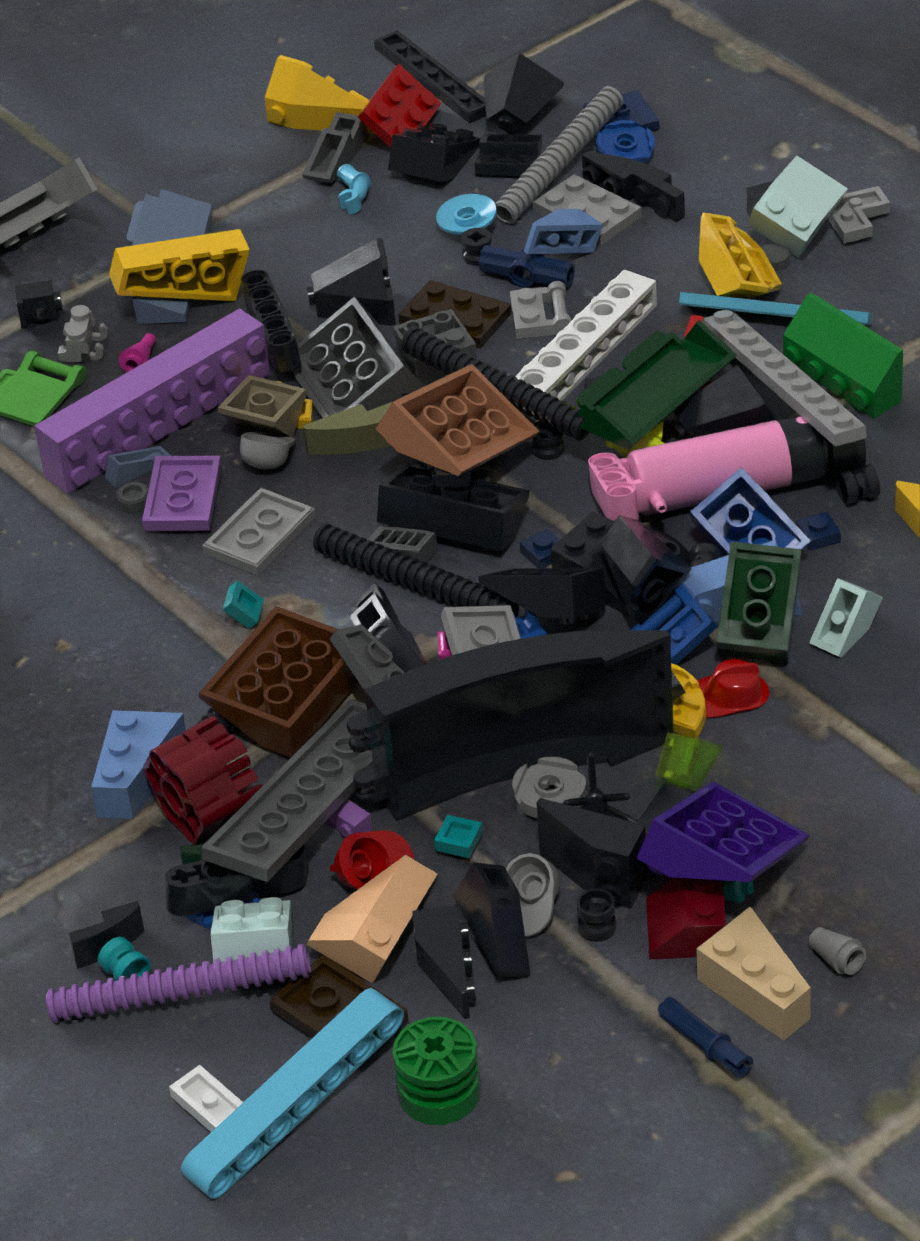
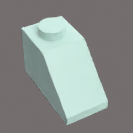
[809,578,883,657]

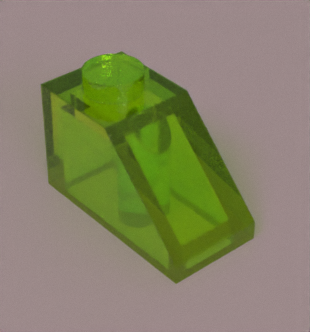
[656,732,723,788]

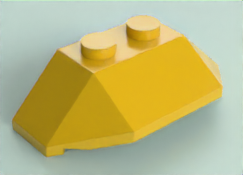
[699,212,782,299]

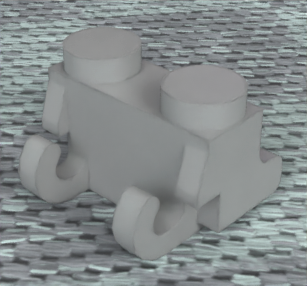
[57,305,108,362]

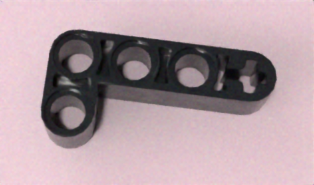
[165,844,306,917]

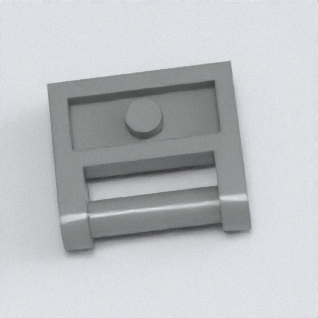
[510,281,571,339]

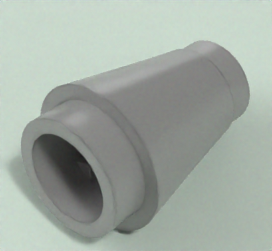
[809,927,866,975]

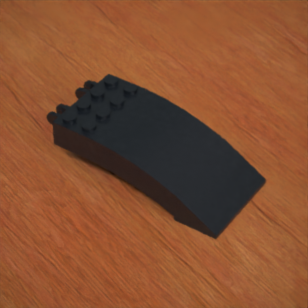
[347,630,674,822]

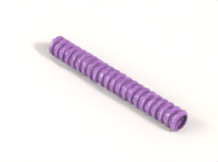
[46,944,311,1023]

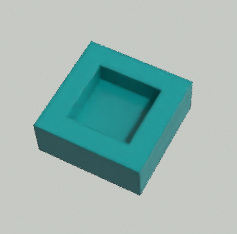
[223,580,264,629]
[434,815,483,858]

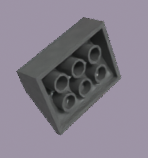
[291,297,423,418]

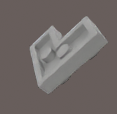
[827,186,890,243]

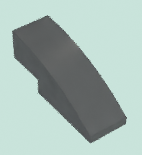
[302,112,368,183]

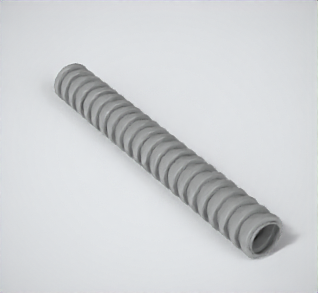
[495,86,624,224]

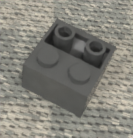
[393,309,477,387]

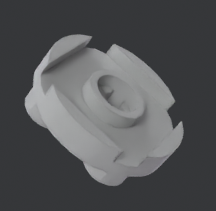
[512,757,586,818]

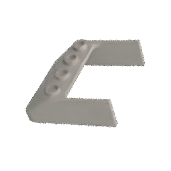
[0,157,98,248]

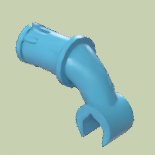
[337,164,371,215]

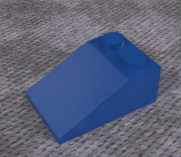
[690,467,811,556]

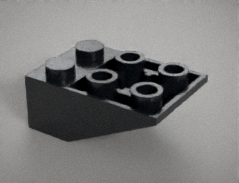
[388,123,481,182]

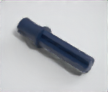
[658,997,753,1079]

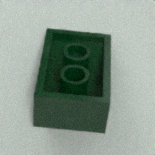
[716,541,802,663]

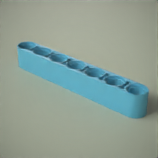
[180,988,404,1199]

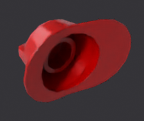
[697,659,770,718]
[329,830,414,890]

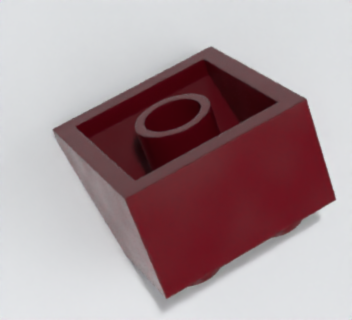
[646,877,726,960]

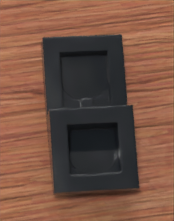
[68,901,145,969]

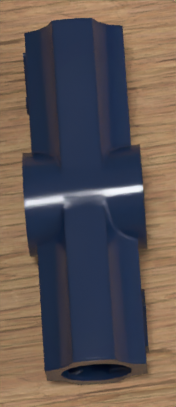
[479,245,575,290]

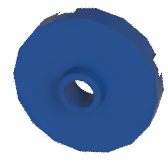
[596,120,655,163]

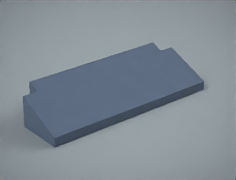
[114,189,213,324]

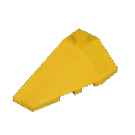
[265,55,375,134]

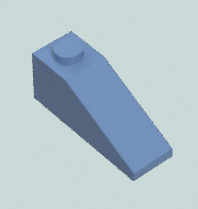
[524,209,603,254]

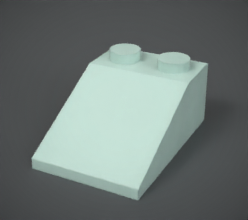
[747,155,848,258]

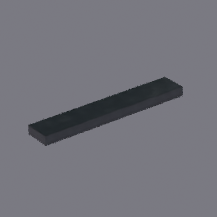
[374,30,486,124]

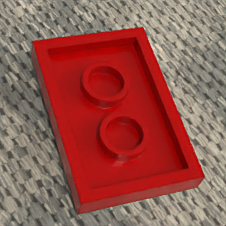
[357,64,441,148]

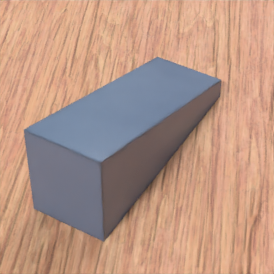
[105,446,171,488]

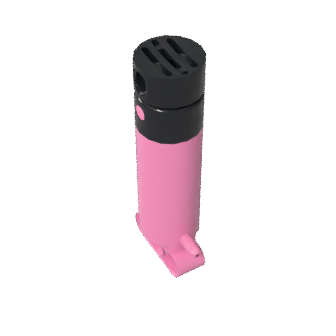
[588,405,866,521]

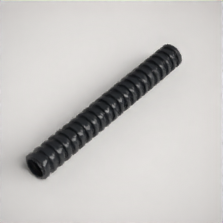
[401,326,590,441]
[313,523,519,618]

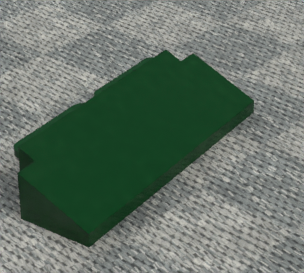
[575,320,737,450]

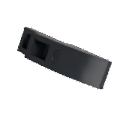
[582,152,685,222]
[350,583,427,673]

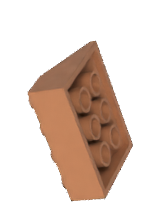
[376,364,540,476]

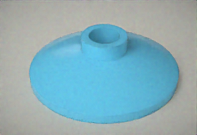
[436,194,497,235]

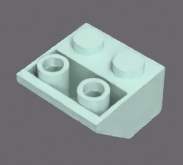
[210,897,293,963]

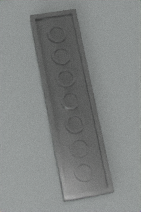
[201,699,373,882]

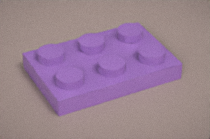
[142,456,222,531]

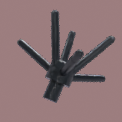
[563,752,638,823]

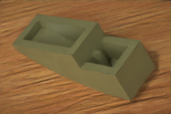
[303,402,392,455]

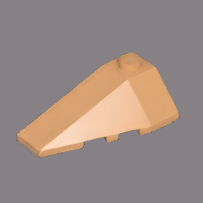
[306,855,437,984]

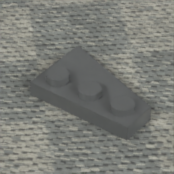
[330,624,411,689]

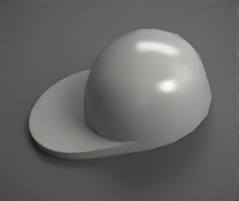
[240,432,295,470]
[506,853,560,937]

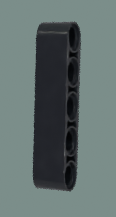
[241,270,301,372]

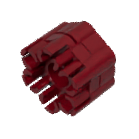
[143,716,262,844]

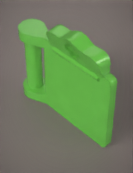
[0,350,87,426]

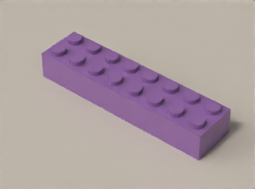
[34,308,270,494]

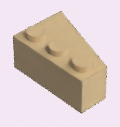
[697,907,811,1041]

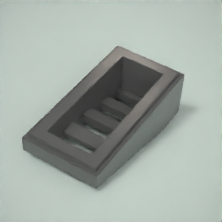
[367,526,438,562]

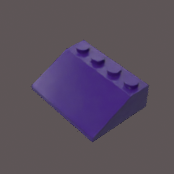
[637,781,809,882]

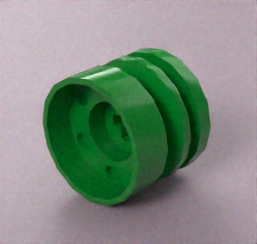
[392,1017,481,1125]

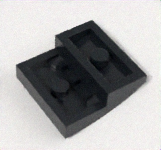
[475,133,542,176]

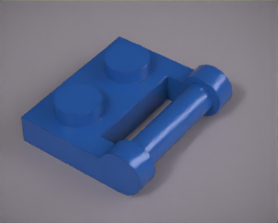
[631,583,718,665]

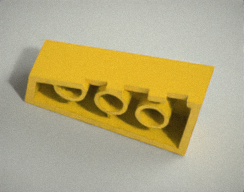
[109,229,250,301]

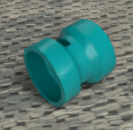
[97,936,151,981]

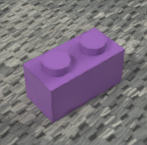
[325,799,372,837]

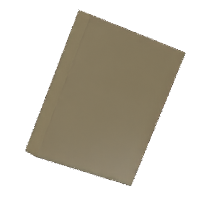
[218,375,306,438]

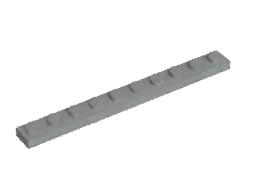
[704,310,867,447]

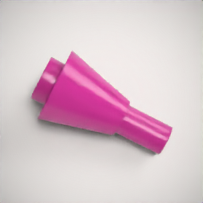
[119,333,156,373]

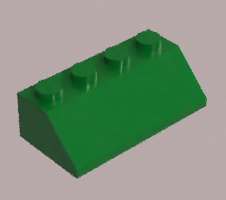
[783,292,903,419]

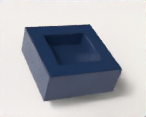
[796,512,841,551]
[520,529,560,568]

